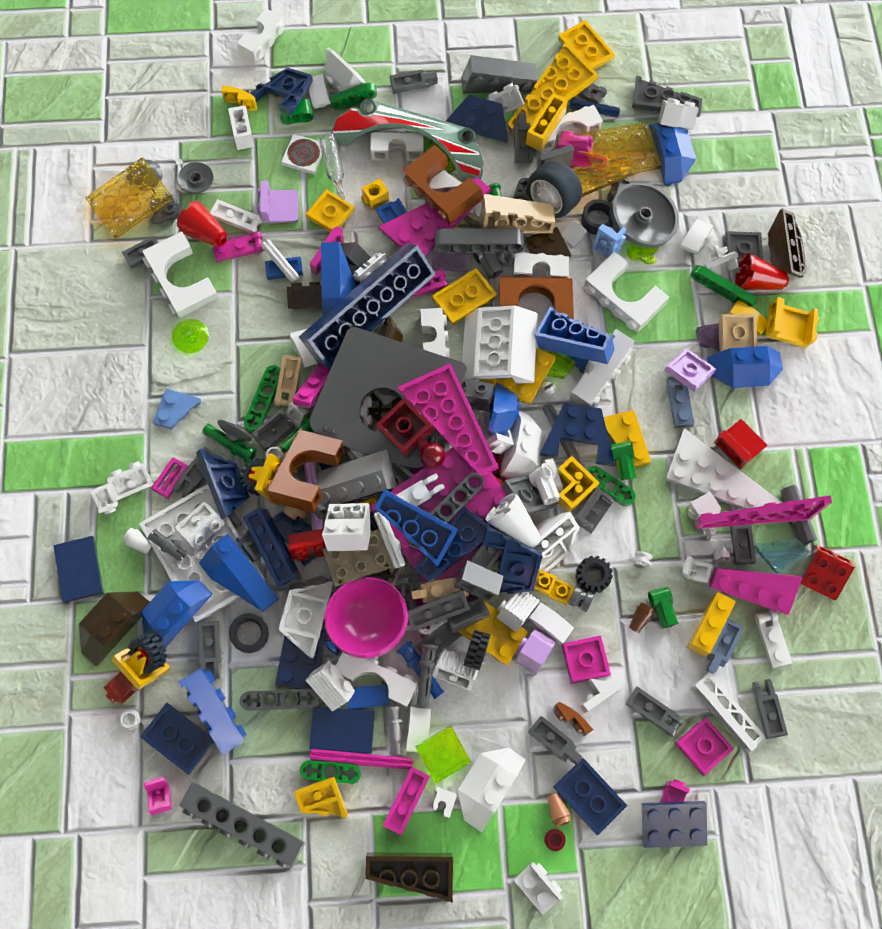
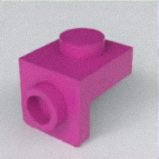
[144,777,172,815]

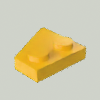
[294,777,348,818]

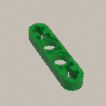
[690,265,757,308]
[244,365,280,433]

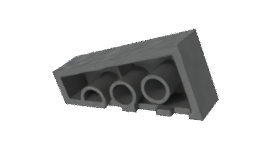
[461,55,537,94]

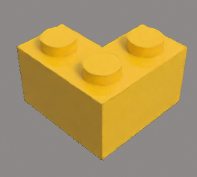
[557,456,599,513]

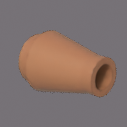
[547,793,571,827]

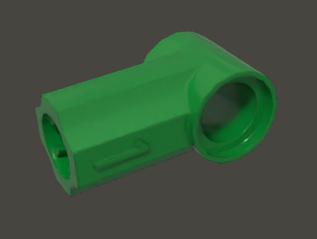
[612,441,637,481]
[648,587,679,629]

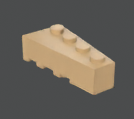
[480,194,555,233]

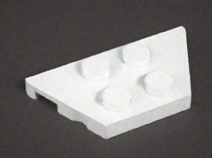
[279,581,334,659]

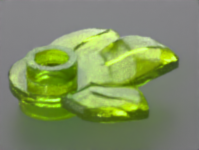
[627,243,659,264]

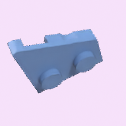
[152,388,201,430]

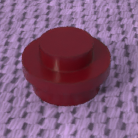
[544,829,566,851]

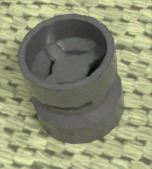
[568,586,594,612]

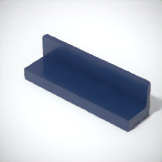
[243,507,302,587]

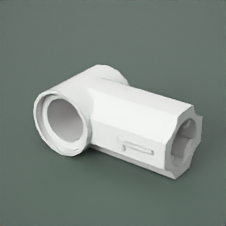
[529,463,560,505]

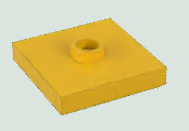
[305,189,355,233]

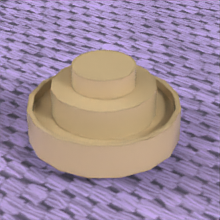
[280,504,307,520]

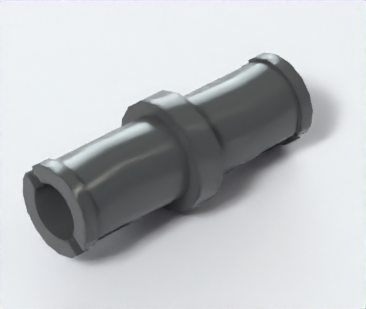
[148,529,187,562]

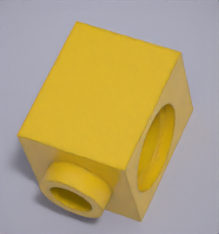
[361,178,389,210]

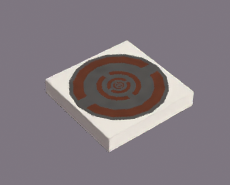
[281,134,326,175]

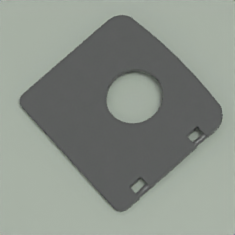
[310,327,467,469]

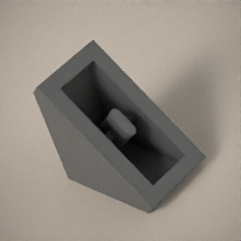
[341,242,371,266]

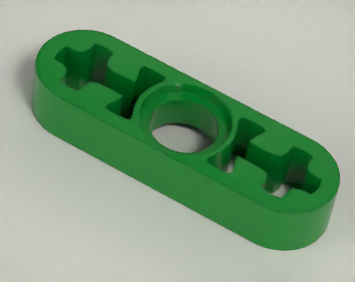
[330,83,377,110]
[587,466,636,506]
[300,760,361,784]

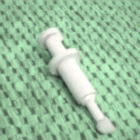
[389,706,403,757]

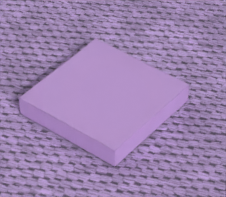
[664,348,716,392]

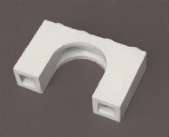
[142,232,218,318]
[583,252,669,333]

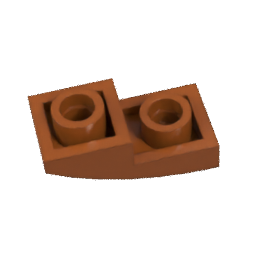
[554,702,593,736]

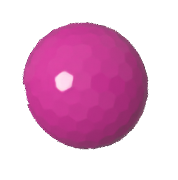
[325,577,408,659]

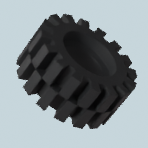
[575,556,613,594]
[463,630,490,670]

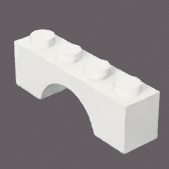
[537,105,603,154]
[336,652,418,709]

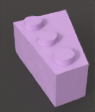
[515,628,556,674]

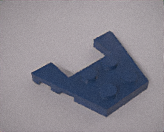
[246,67,313,115]
[540,403,615,467]
[470,526,543,598]

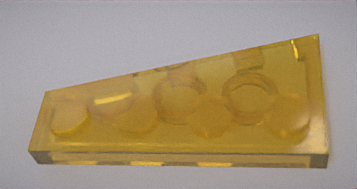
[573,156,638,198]

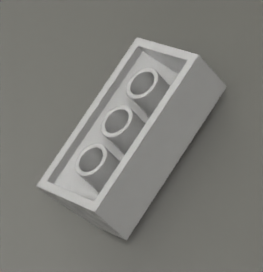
[316,449,397,509]

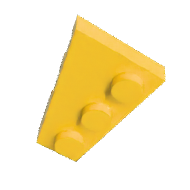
[604,410,651,467]

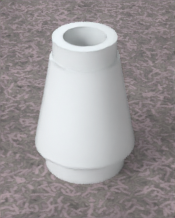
[122,528,153,555]

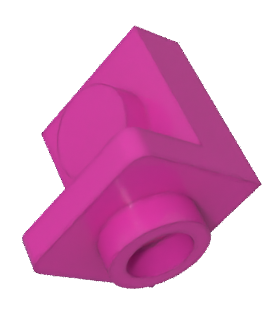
[660,779,690,802]

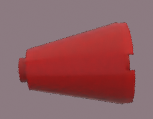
[177,201,227,247]
[735,254,789,290]

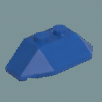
[648,123,696,185]
[707,346,783,388]
[488,383,520,437]
[141,580,213,648]

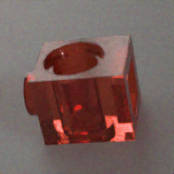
[103,671,137,704]

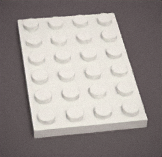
[139,484,267,623]

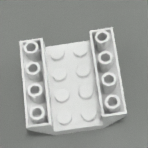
[462,306,538,384]

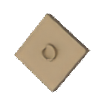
[719,314,757,352]

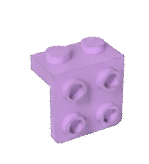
[257,180,299,223]

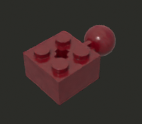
[376,398,445,468]

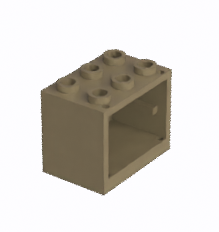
[322,529,395,590]

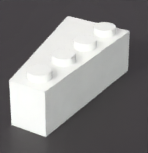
[570,329,635,407]

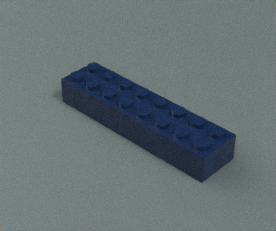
[299,243,436,369]

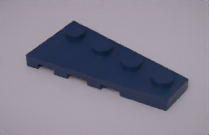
[413,506,491,583]

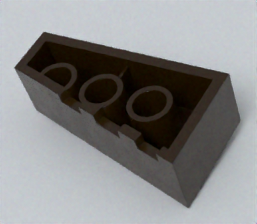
[365,852,453,903]

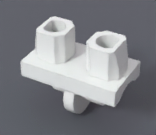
[703,245,739,275]

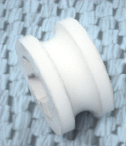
[633,551,653,567]

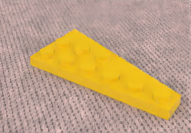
[507,42,598,133]

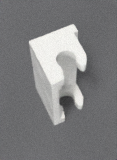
[433,787,457,819]

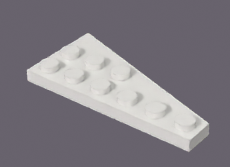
[665,428,782,509]

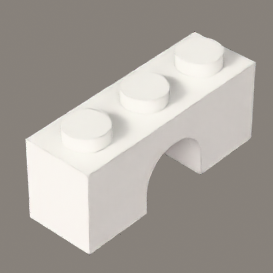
[237,9,284,63]
[371,132,423,161]
[513,252,569,278]
[420,308,450,358]

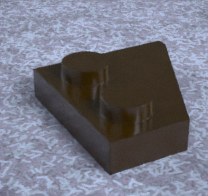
[524,227,571,259]

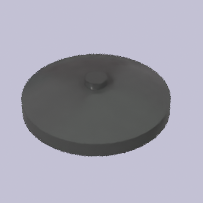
[610,182,679,248]

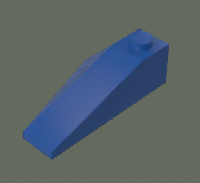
[321,242,357,315]
[199,534,279,612]

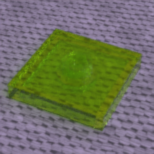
[415,725,471,784]

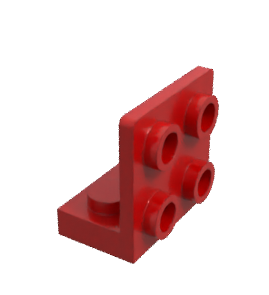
[714,419,767,470]
[288,529,326,561]
[800,544,855,600]

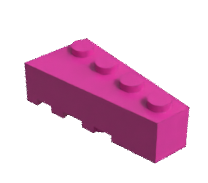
[708,567,802,615]

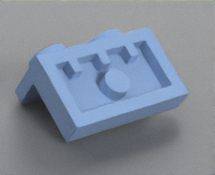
[592,224,626,258]

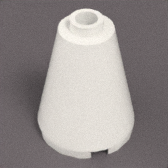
[485,493,540,548]

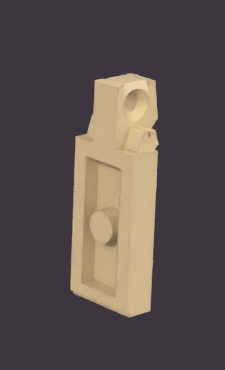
[411,577,469,603]

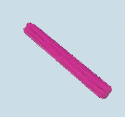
[310,749,413,770]

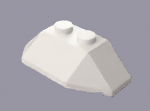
[324,47,374,100]
[500,411,546,480]
[534,512,579,572]
[458,748,526,832]

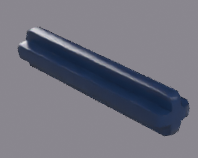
[570,98,620,118]

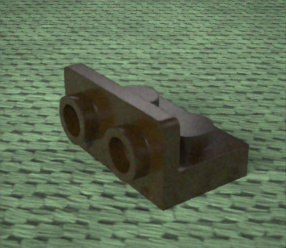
[287,282,322,309]

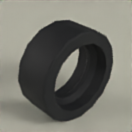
[581,199,613,235]
[229,613,269,653]

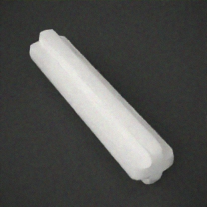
[261,240,299,283]
[374,512,405,568]

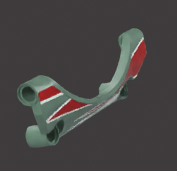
[330,99,484,181]

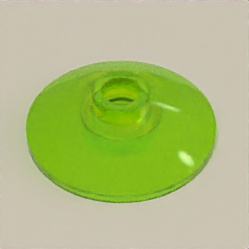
[172,319,209,353]

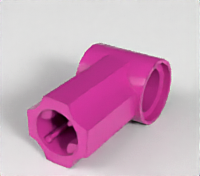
[556,131,593,152]

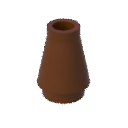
[629,602,655,633]

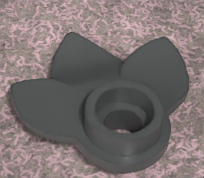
[150,194,181,224]

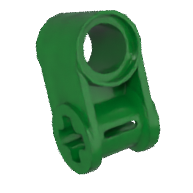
[280,99,314,125]

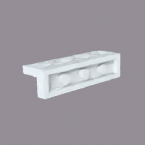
[691,672,765,753]

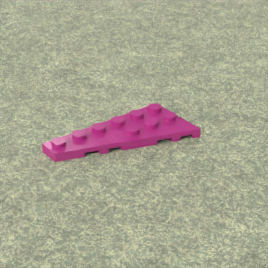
[379,177,491,256]
[397,363,499,476]
[695,495,832,529]

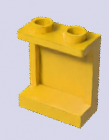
[766,297,819,348]

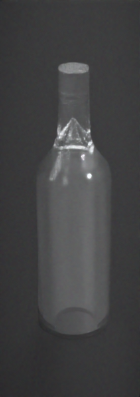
[318,134,345,200]

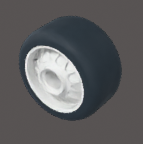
[527,161,582,218]

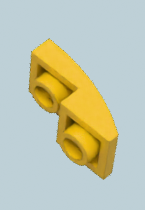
[221,85,257,111]
[728,300,767,336]
[534,569,575,606]

